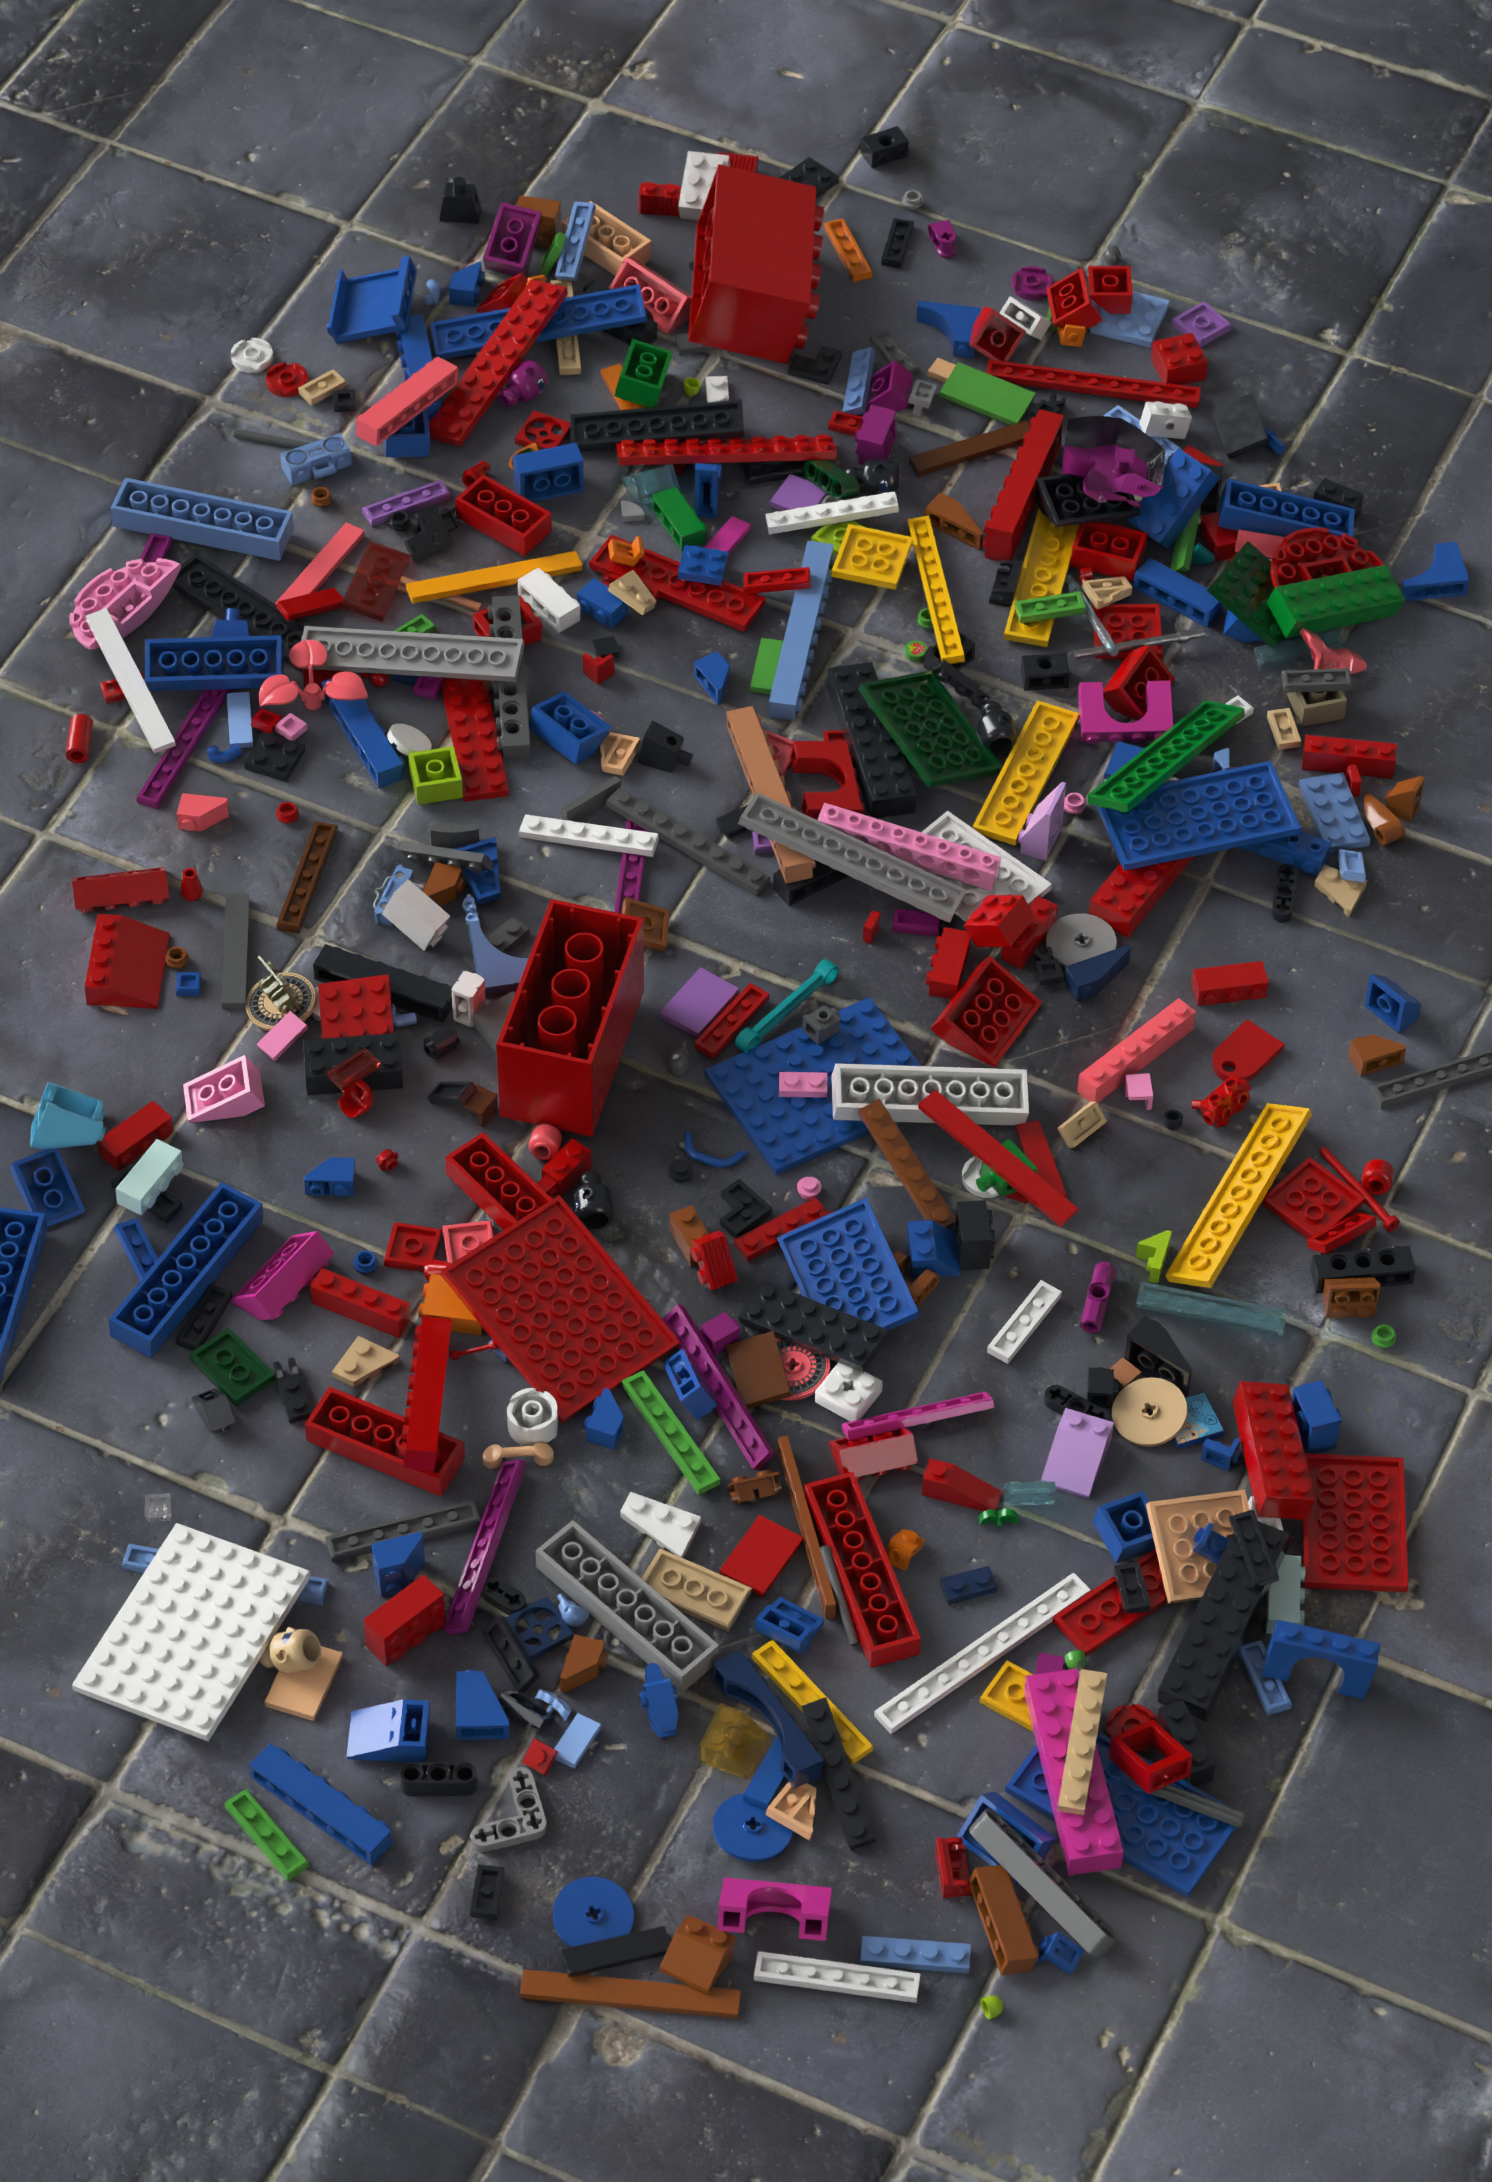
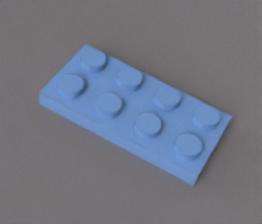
[1298,772,1370,853]

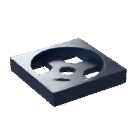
[505,1596,574,1661]

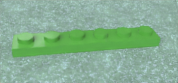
[622,1370,720,1495]

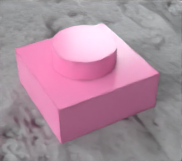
[275,713,307,741]

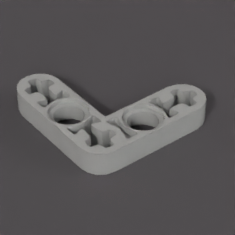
[471,1767,547,1852]

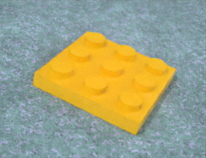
[831,524,913,590]

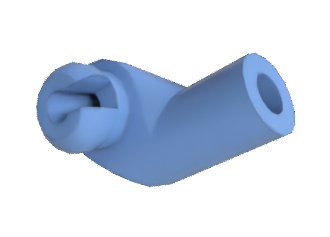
[424,279,440,306]
[392,1005,417,1027]

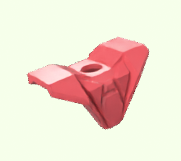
[1300,628,1367,675]

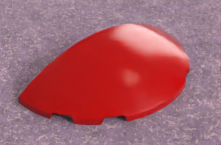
[1270,528,1384,588]

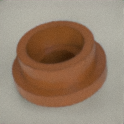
[310,487,332,507]
[165,946,189,969]

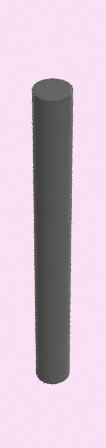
[234,429,309,449]
[819,1545,860,1646]

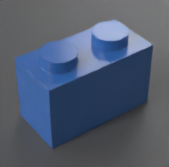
[577,578,628,629]

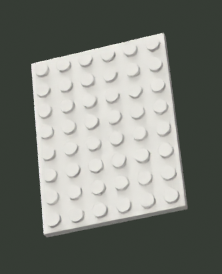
[72,1523,311,1741]

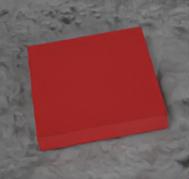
[383,1222,443,1272]

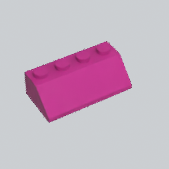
[230,1231,335,1320]

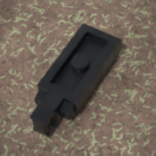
[932,661,991,709]

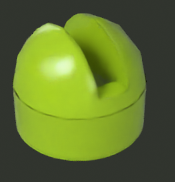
[683,378,701,396]
[981,1995,1003,2019]

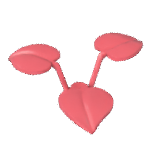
[259,640,368,710]

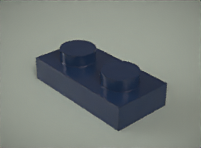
[940,1566,997,1605]

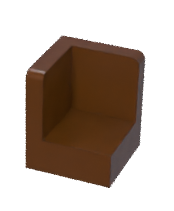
[462,1084,498,1127]

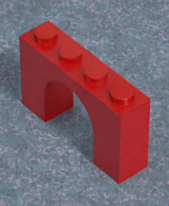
[790,741,864,820]

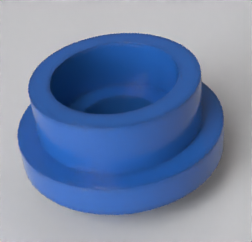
[353,1250,378,1274]

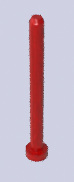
[1319,1147,1400,1232]

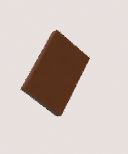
[725,1331,791,1409]

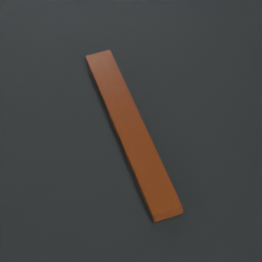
[777,1435,836,1620]
[520,1969,741,2019]

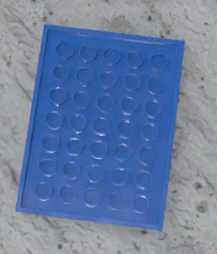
[704,997,921,1176]

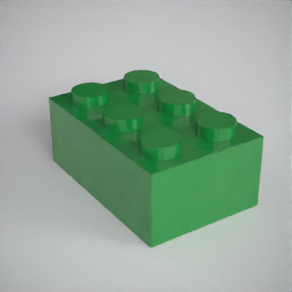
[614,339,673,408]

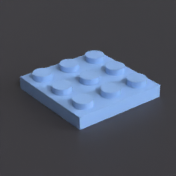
[1090,291,1169,348]

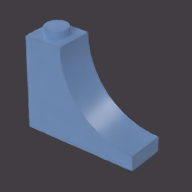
[468,920,528,995]

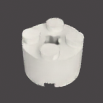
[507,1388,558,1447]

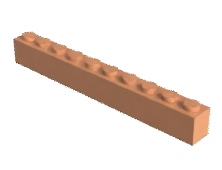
[726,706,816,884]

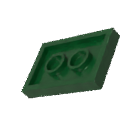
[189,1327,276,1407]

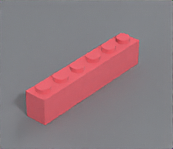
[355,356,458,447]
[1077,998,1196,1104]

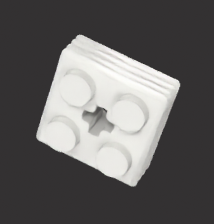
[815,1362,883,1422]

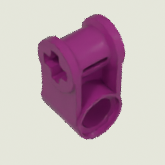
[928,220,956,258]

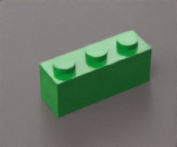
[652,486,707,552]

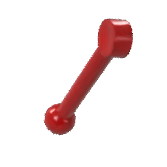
[449,1341,498,1360]

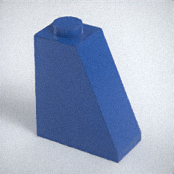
[456,1670,510,1740]

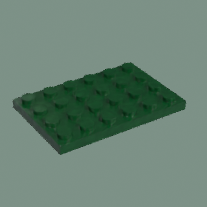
[858,670,1003,788]

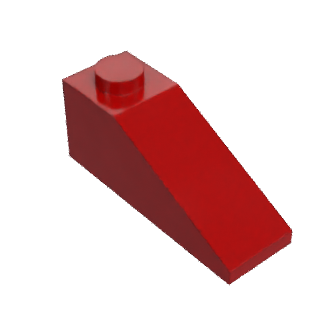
[921,1458,1002,1511]

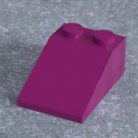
[483,202,542,276]

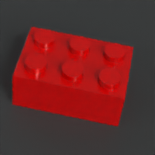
[1070,521,1148,582]
[363,1574,446,1667]

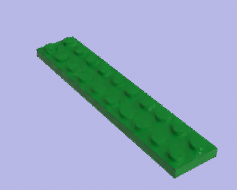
[1087,700,1245,813]

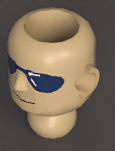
[259,1627,321,1673]

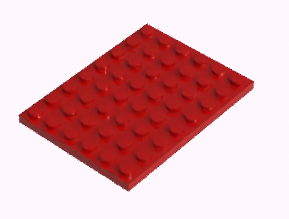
[440,1195,681,1424]

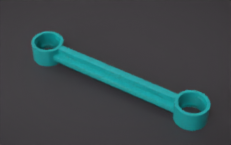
[735,959,839,1053]

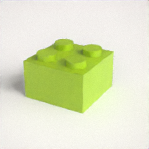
[408,746,463,805]

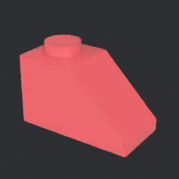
[177,793,229,831]

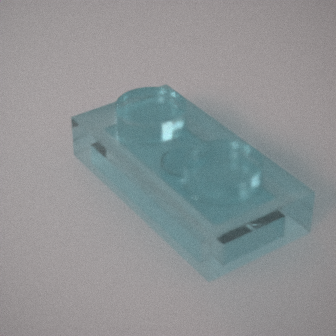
[1003,1480,1056,1506]

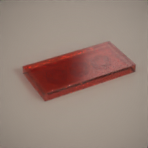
[341,541,411,622]

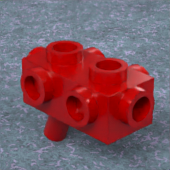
[1191,1075,1251,1128]

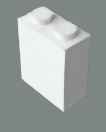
[382,879,450,951]

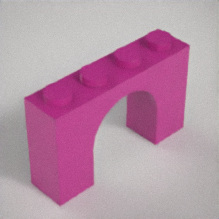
[1078,681,1173,744]
[717,1877,832,1941]

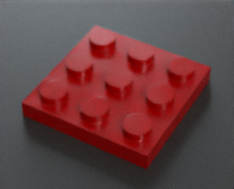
[1092,604,1163,659]
[318,974,395,1039]
[1261,1157,1365,1239]

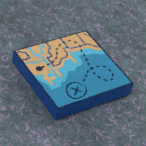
[1172,1391,1225,1450]

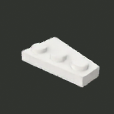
[620,1492,701,1558]

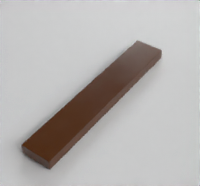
[909,421,1030,476]
[276,821,338,934]

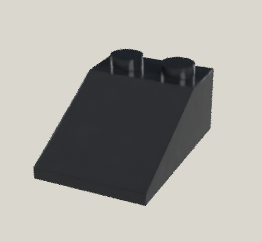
[1124,1316,1192,1397]

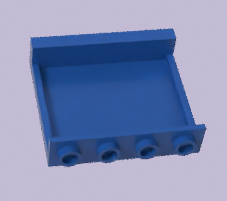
[327,256,417,343]

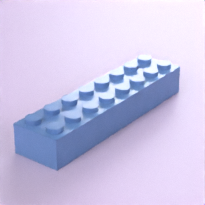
[111,478,294,561]

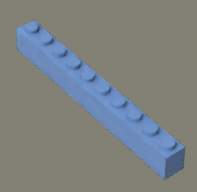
[768,541,837,721]

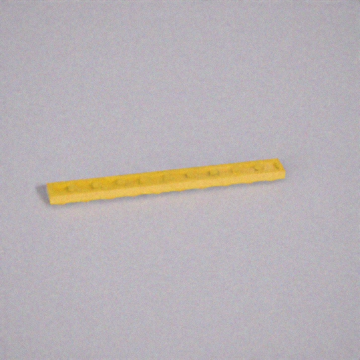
[907,516,965,664]

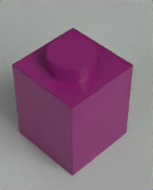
[701,1312,741,1356]

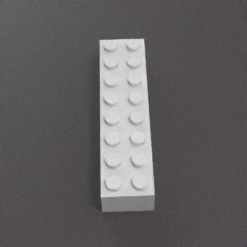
[831,1063,1029,1125]

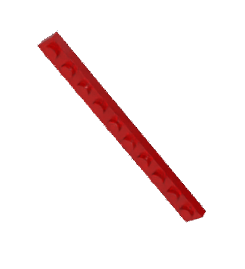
[986,360,1201,409]

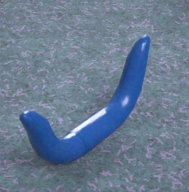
[684,1131,749,1168]

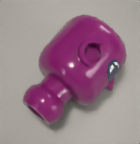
[498,360,548,407]

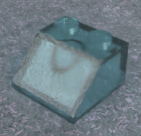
[621,464,680,505]

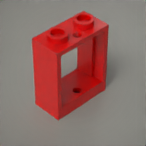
[472,595,543,646]
[1109,1720,1192,1794]

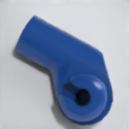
[207,745,242,763]

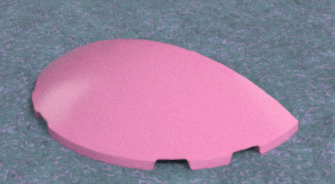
[70,558,181,650]

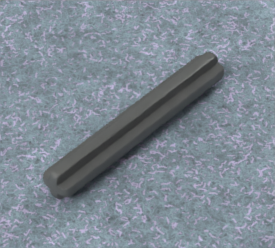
[1150,1784,1245,1827]

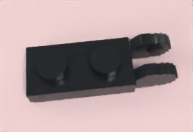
[273,1357,313,1423]

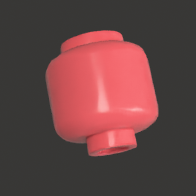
[528,1124,562,1160]

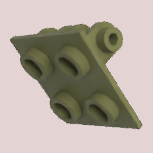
[258,956,301,1014]

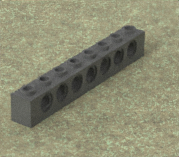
[488,595,530,759]

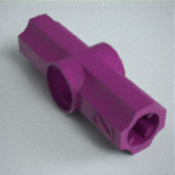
[1080,1261,1116,1334]

